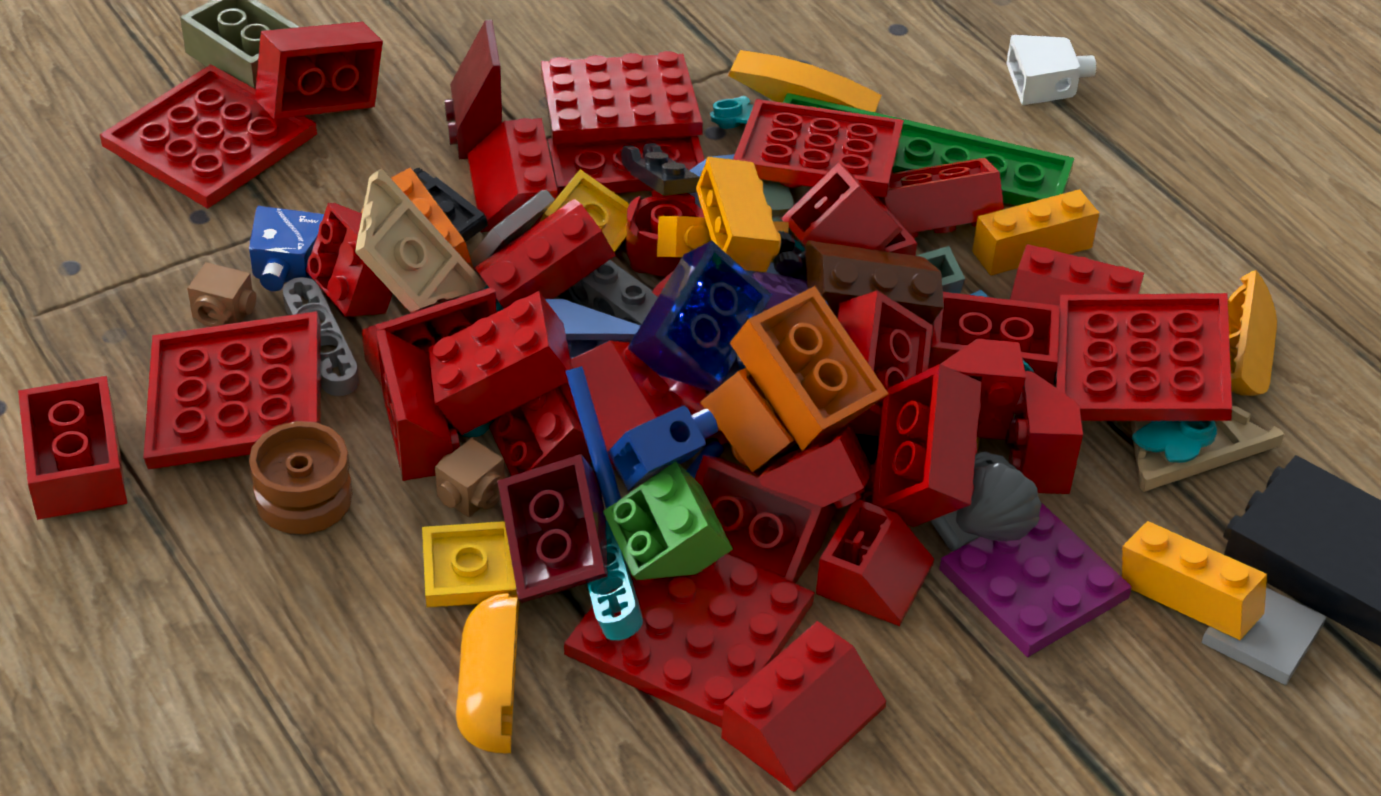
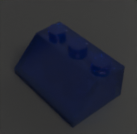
[628,241,772,392]

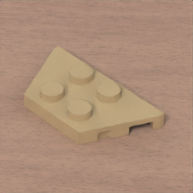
[355,168,487,313]
[1131,406,1285,492]

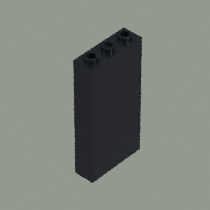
[1223,455,1381,647]

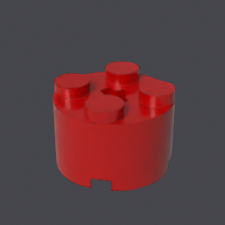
[626,190,704,276]

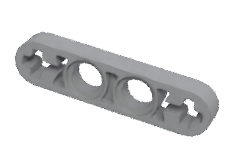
[282,277,359,396]

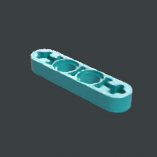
[587,520,643,641]

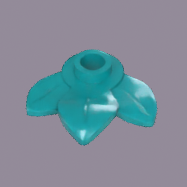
[710,96,754,129]
[1132,421,1217,463]

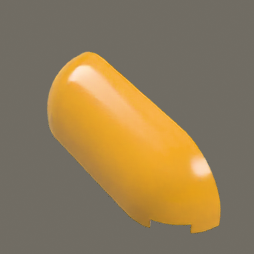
[1228,270,1277,396]
[456,593,519,753]

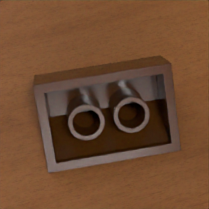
[806,241,944,324]

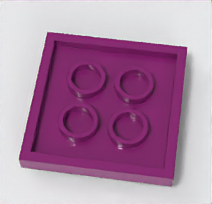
[939,503,1132,658]

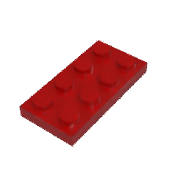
[548,136,705,197]

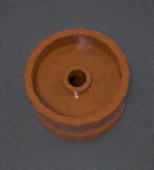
[249,421,353,534]

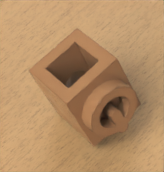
[187,262,256,327]
[435,438,505,517]

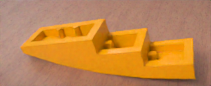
[728,50,882,112]

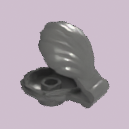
[930,452,1041,552]

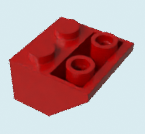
[781,162,903,251]
[306,203,393,316]
[941,339,1026,440]
[1006,371,1083,494]
[489,387,592,476]
[816,499,934,627]

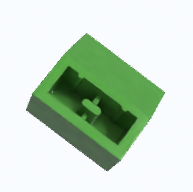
[603,461,733,580]

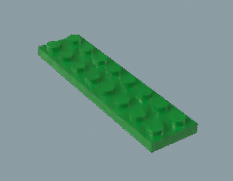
[783,93,1074,206]

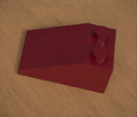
[444,20,502,159]
[498,454,608,604]

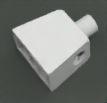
[1007,35,1096,105]

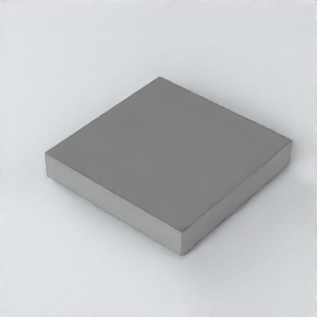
[470,190,555,273]
[1201,587,1326,685]

